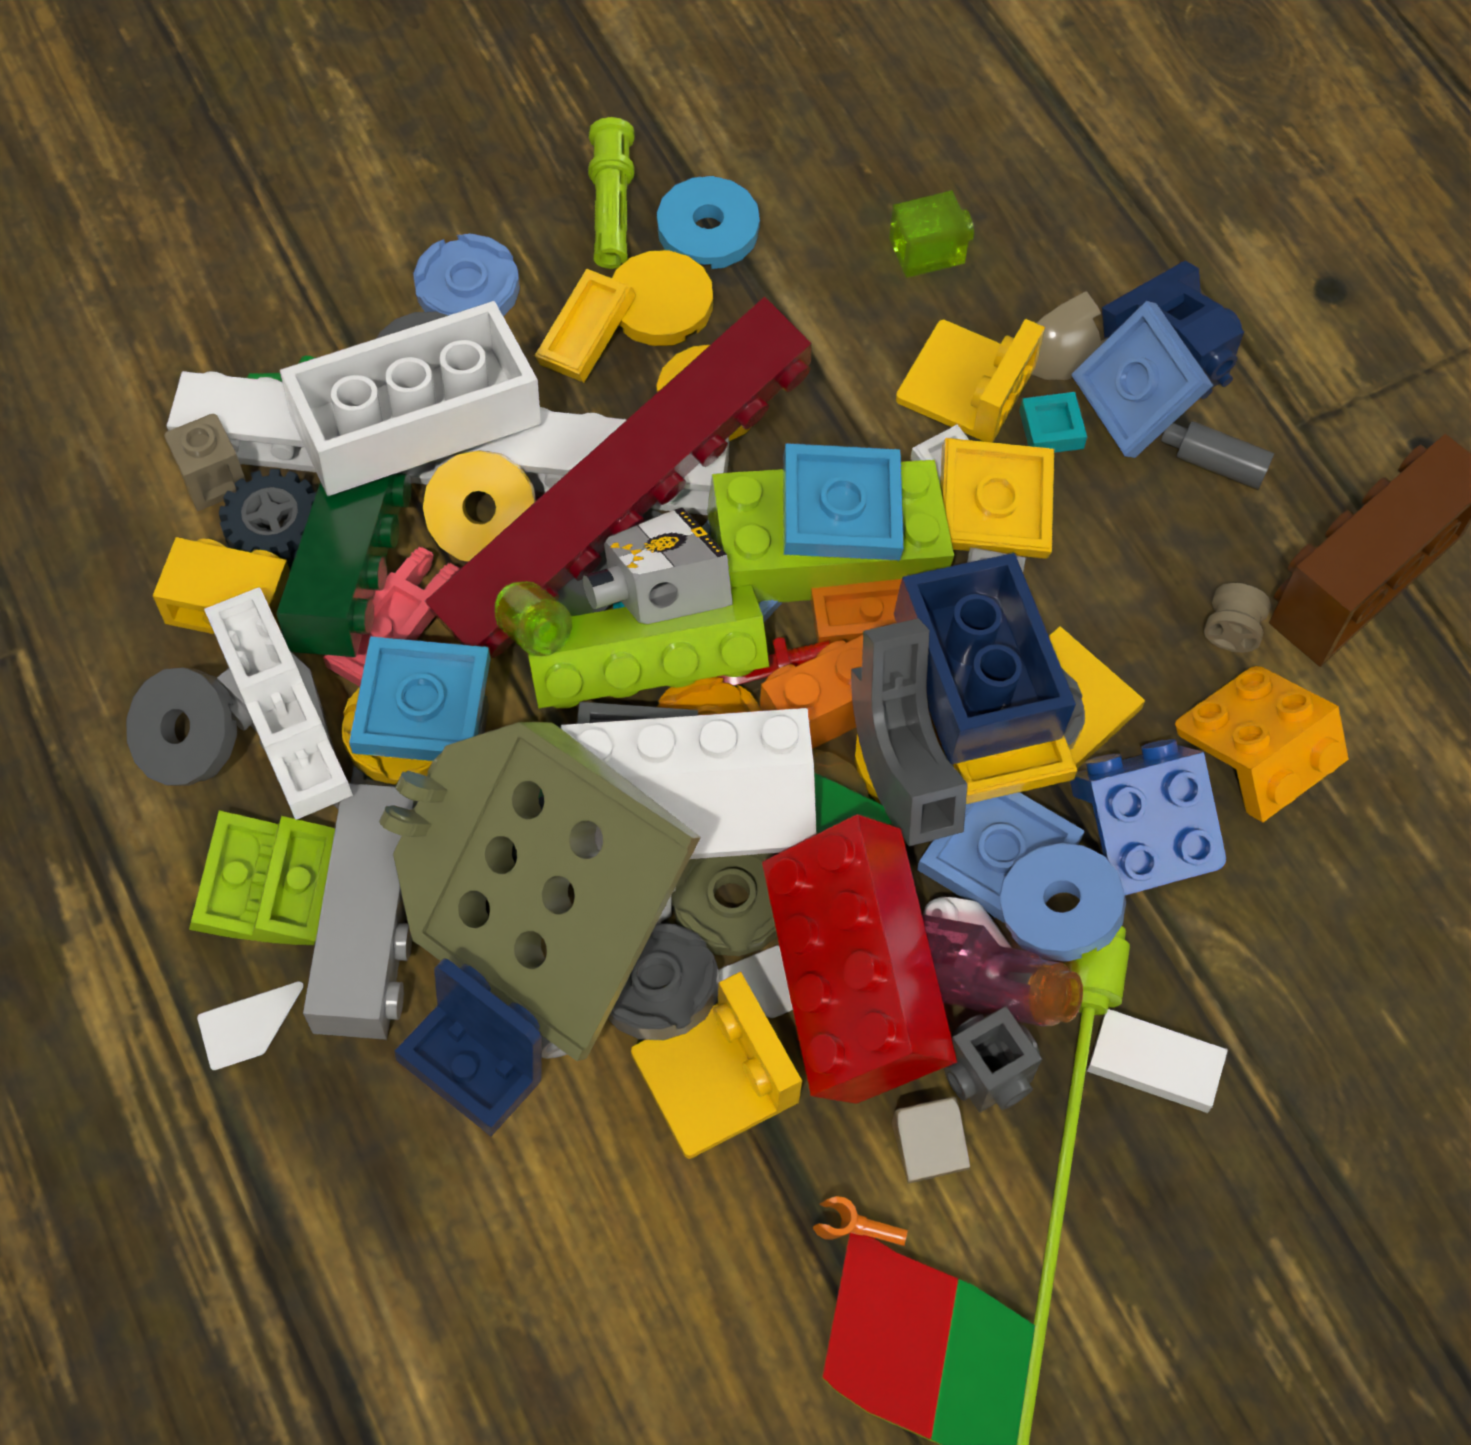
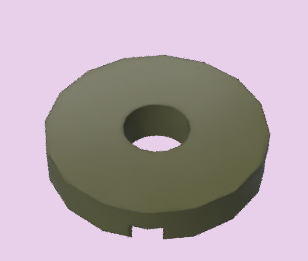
[671,853,777,956]

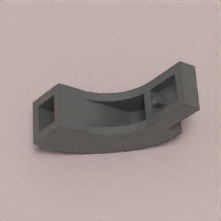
[851,618,967,846]

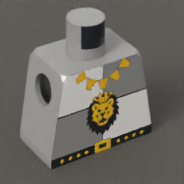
[583,507,733,624]

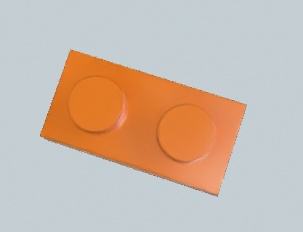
[810,579,902,644]

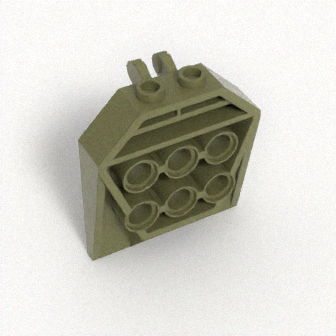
[379,722,701,1061]

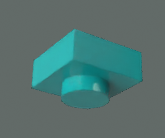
[1019,392,1087,453]

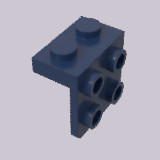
[395,958,542,1137]

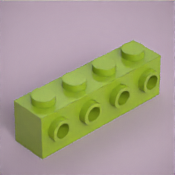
[524,585,769,709]

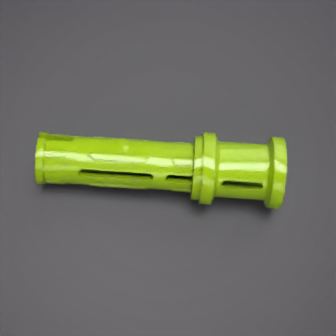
[588,117,635,269]

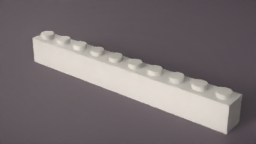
[167,371,729,515]

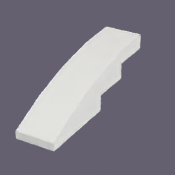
[204,587,353,820]

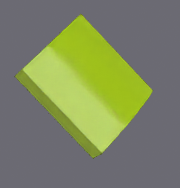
[189,810,335,945]

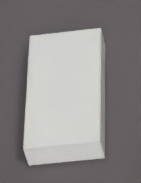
[1087,1009,1227,1113]

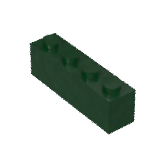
[277,471,411,657]

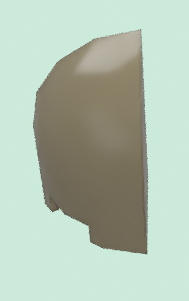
[1031,291,1108,380]

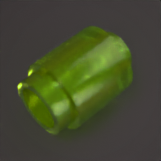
[495,581,572,657]

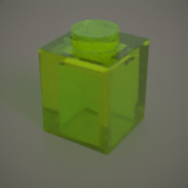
[889,190,974,278]

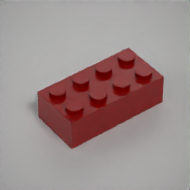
[762,814,957,1104]

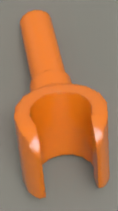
[813,1196,908,1246]

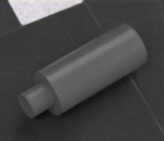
[1161,421,1275,490]

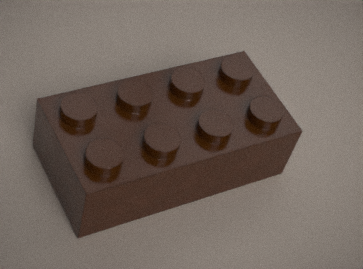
[1269,434,1471,667]

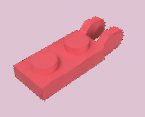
[323,547,460,687]

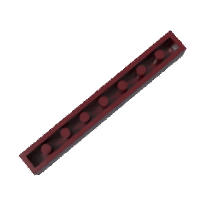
[424,296,812,658]

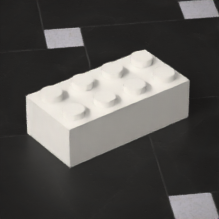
[280,301,541,496]

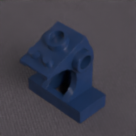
[1102,261,1244,399]

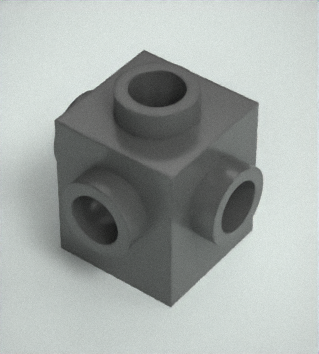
[944,1006,1042,1113]

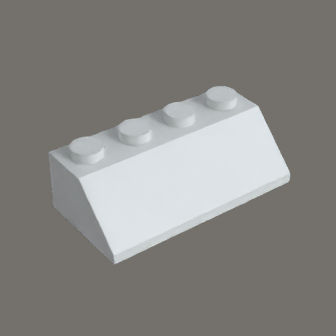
[561,708,816,859]

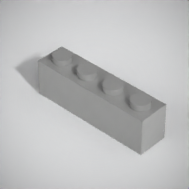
[303,783,418,1040]

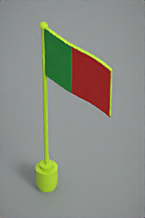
[822,926,1130,1445]

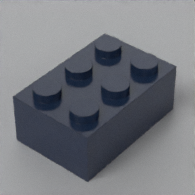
[894,553,1076,764]

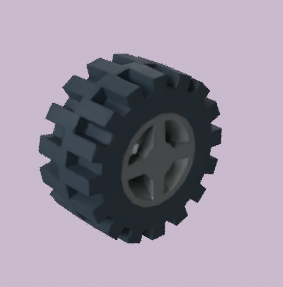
[219,469,317,568]

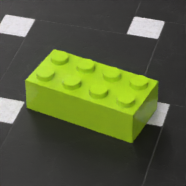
[707,460,954,604]

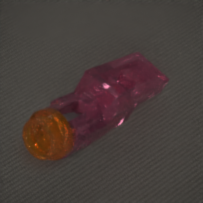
[922,914,1083,1026]

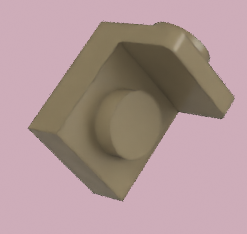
[164,414,246,512]

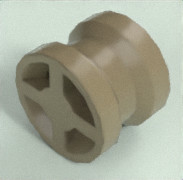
[1204,583,1271,653]

